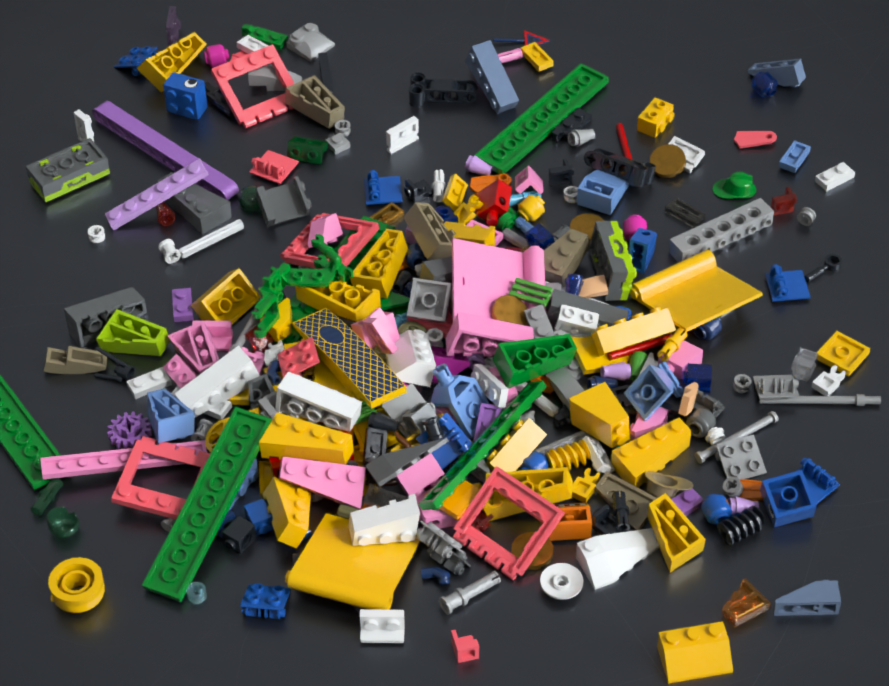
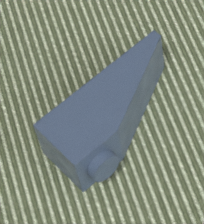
[747,59,806,87]
[773,580,841,616]

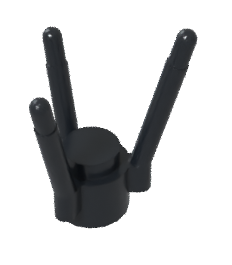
[94,347,135,383]

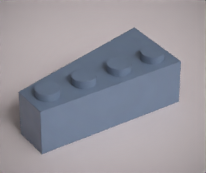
[465,40,519,114]

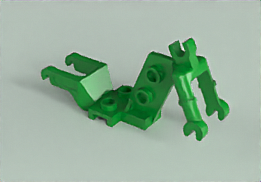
[251,234,353,338]

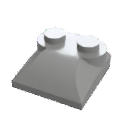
[287,23,335,62]
[407,278,452,323]

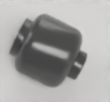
[686,408,716,438]

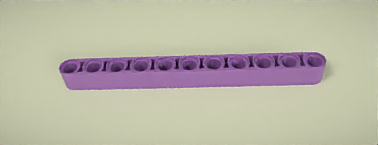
[92,101,239,200]

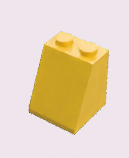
[569,382,630,448]

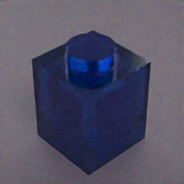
[683,363,712,393]

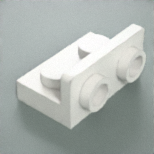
[554,305,599,337]
[360,609,405,643]

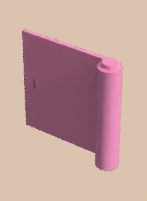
[452,238,546,326]

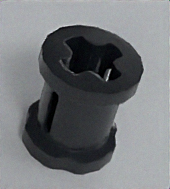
[422,416,445,442]

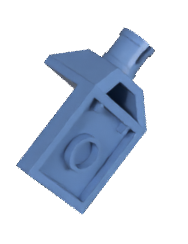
[431,364,490,438]

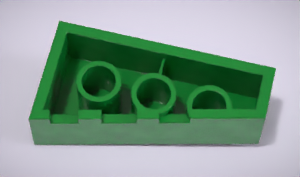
[493,334,577,389]

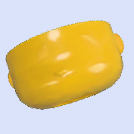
[48,557,105,613]

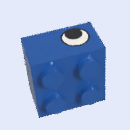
[163,72,208,120]
[760,470,816,527]

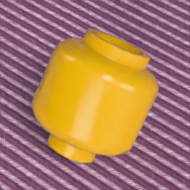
[517,195,545,222]

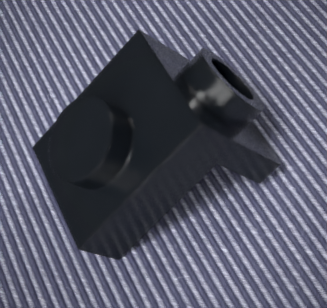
[592,504,623,535]

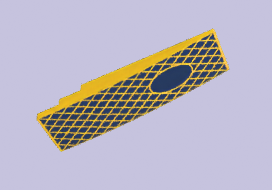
[292,308,407,409]

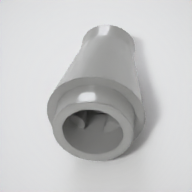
[568,129,595,147]

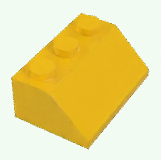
[191,268,260,324]
[657,621,733,684]

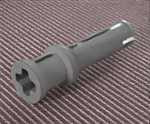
[439,571,501,615]

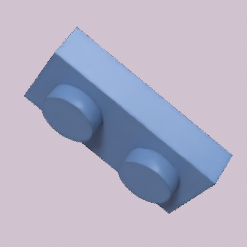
[779,140,811,173]

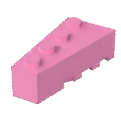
[446,312,534,357]
[279,457,366,509]

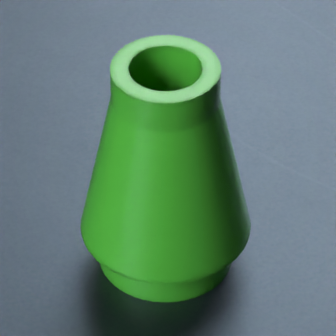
[629,351,648,381]

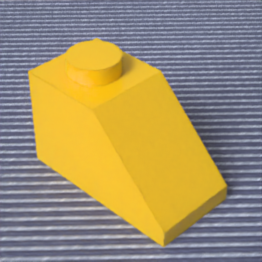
[260,298,292,343]

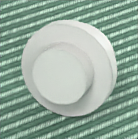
[705,427,725,445]

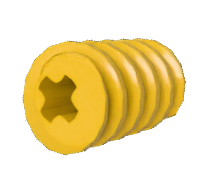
[544,440,591,470]

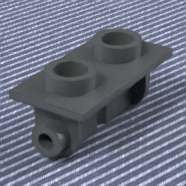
[681,390,725,418]
[427,547,471,575]

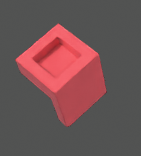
[451,630,479,663]

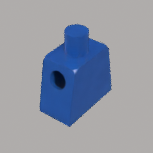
[628,228,657,273]

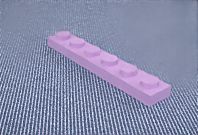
[105,158,209,230]

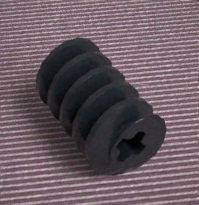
[717,505,765,546]

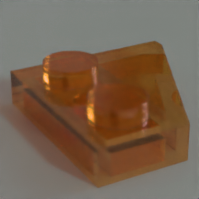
[722,578,771,627]

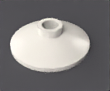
[540,563,583,600]

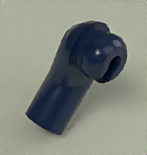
[266,359,282,385]
[216,510,235,538]
[421,567,451,585]

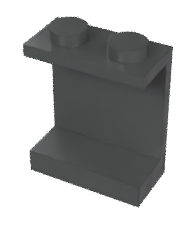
[255,176,312,227]

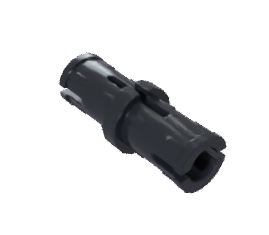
[612,491,630,532]

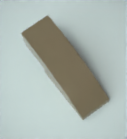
[43,346,107,374]

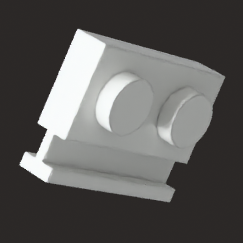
[386,116,419,154]
[669,136,705,174]

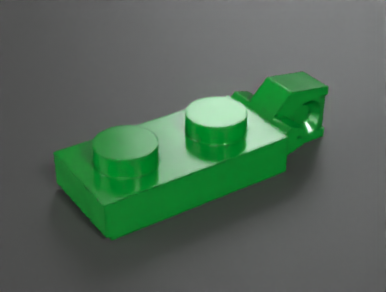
[241,24,288,50]

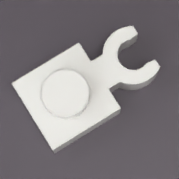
[264,340,285,366]
[811,365,846,396]

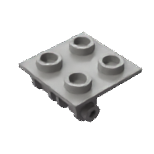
[753,375,799,399]
[381,383,435,438]
[715,434,767,480]
[416,520,466,558]

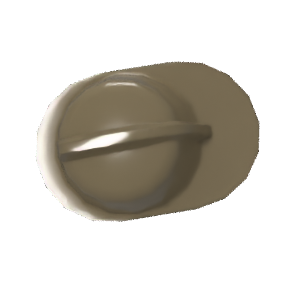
[645,471,694,499]

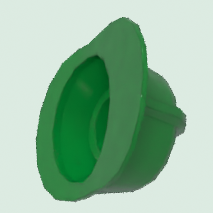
[712,171,756,199]

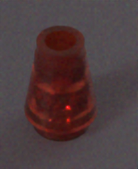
[155,202,175,226]

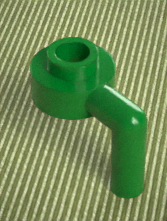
[497,206,519,231]

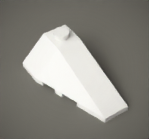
[576,528,659,590]

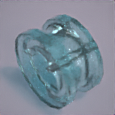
[186,582,207,604]

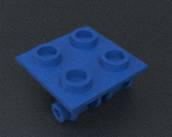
[114,46,158,76]
[364,170,403,205]
[765,264,810,302]
[416,412,473,470]
[795,458,840,505]
[240,583,291,619]

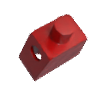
[474,179,512,226]

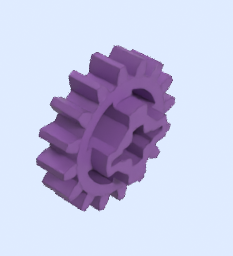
[107,411,152,449]

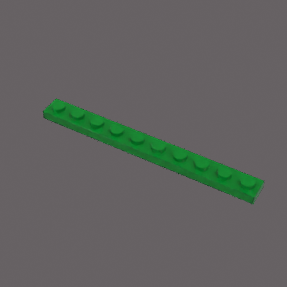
[418,380,547,510]

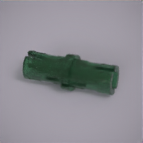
[30,478,63,516]

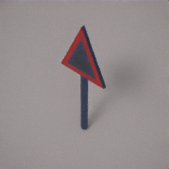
[493,30,550,46]

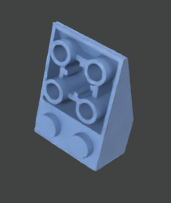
[577,169,630,215]

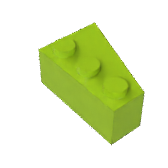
[96,309,170,356]

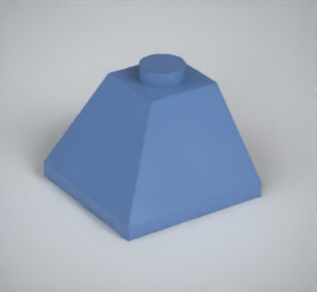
[624,364,674,421]

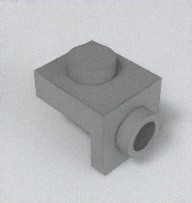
[258,391,277,420]

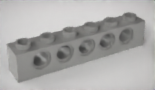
[669,198,774,263]

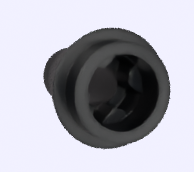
[391,271,413,294]
[368,411,399,433]

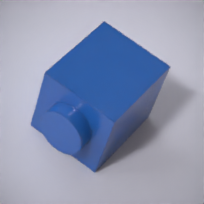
[244,499,274,536]

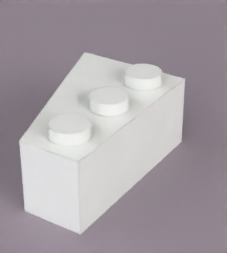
[348,494,420,546]

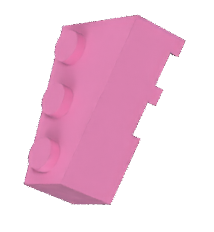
[167,321,219,375]

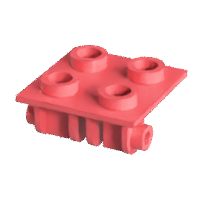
[249,150,299,184]
[277,337,320,378]

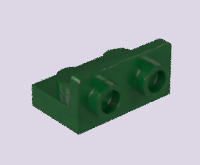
[287,136,328,164]

